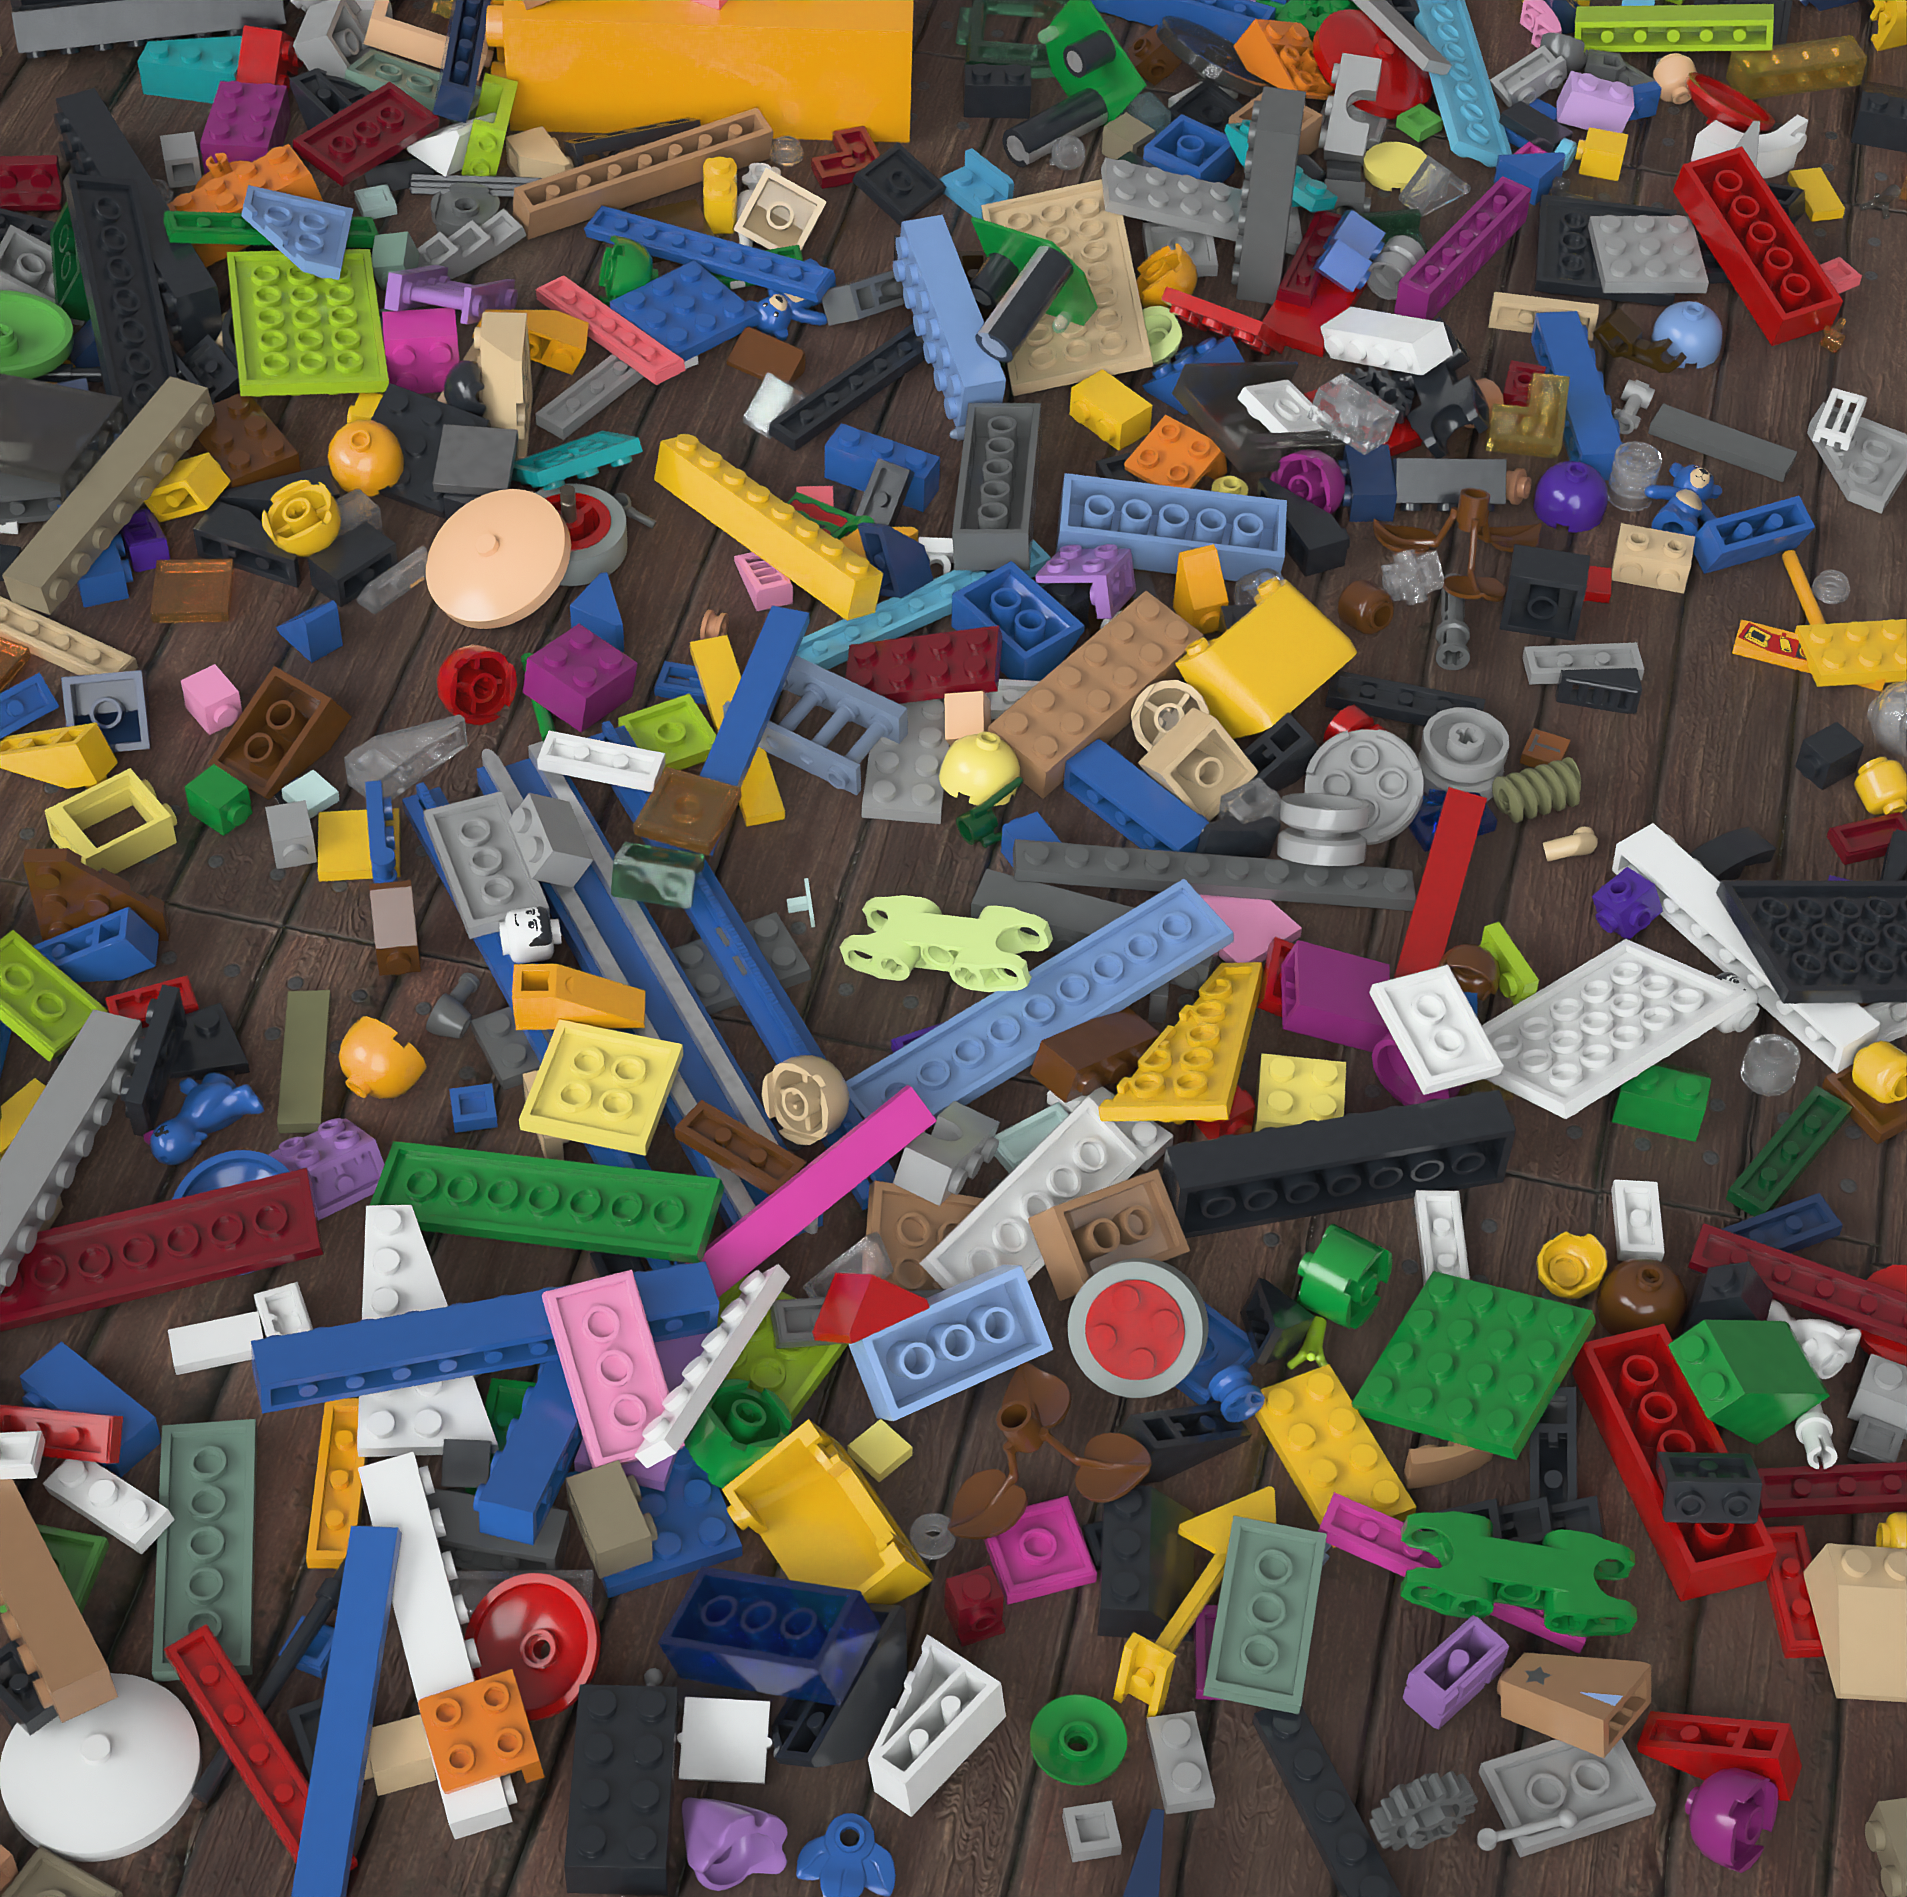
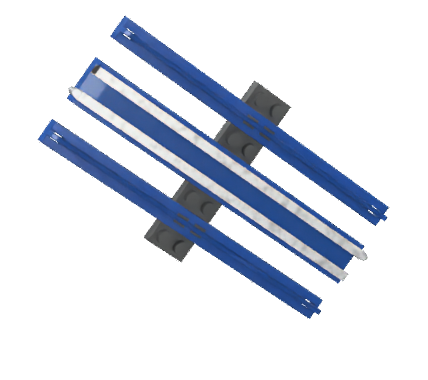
[402,721,896,1270]

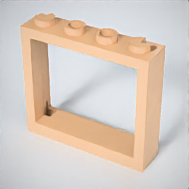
[363,0,494,81]

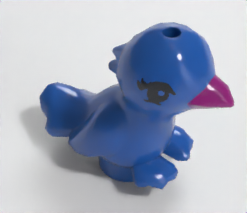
[143,1073,264,1165]

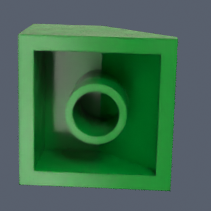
[1612,1061,1711,1142]

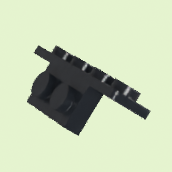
[170,334,240,404]

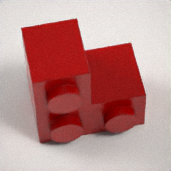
[236,25,303,91]

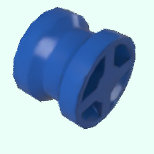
[1208,1365,1265,1422]

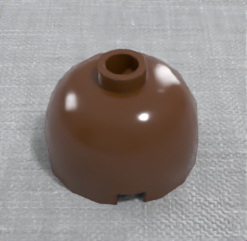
[1597,1257,1687,1339]

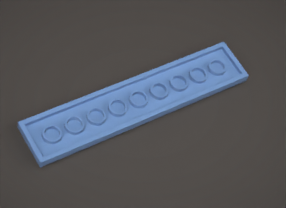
[846,879,1234,1127]

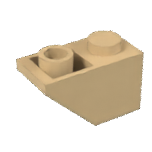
[505,126,574,179]

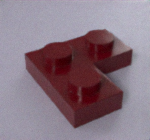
[811,126,880,189]

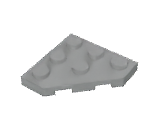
[1807,402,1907,514]

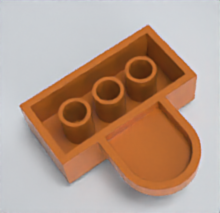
[167,144,324,267]

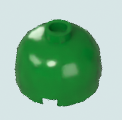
[599,236,658,306]

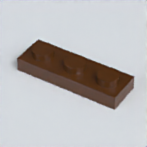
[675,1100,807,1195]

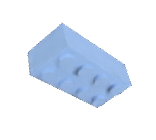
[848,1265,1053,1421]

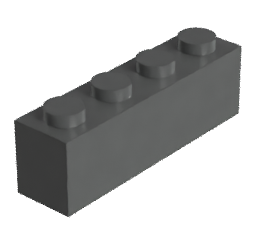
[370,1488,571,1578]

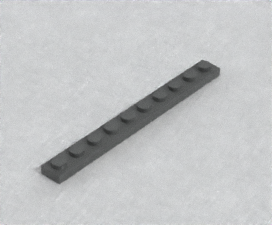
[1013,839,1416,911]

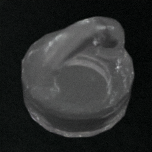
[1049,135,1085,171]

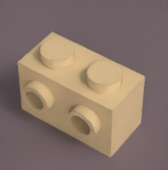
[1612,523,1695,594]

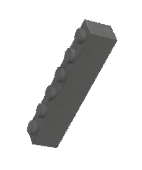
[971,869,1219,991]

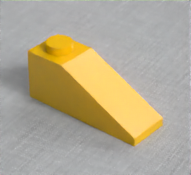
[0,723,118,789]

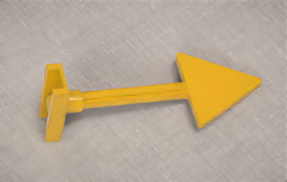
[1113,1486,1276,1718]

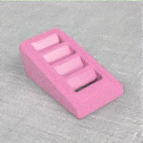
[734,552,793,611]

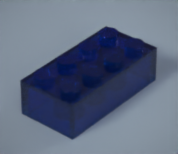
[658,1566,881,1706]

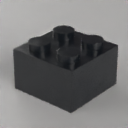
[1499,544,1590,641]

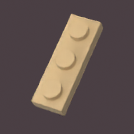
[1488,292,1599,341]

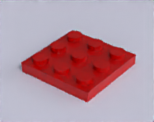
[1161,286,1287,356]

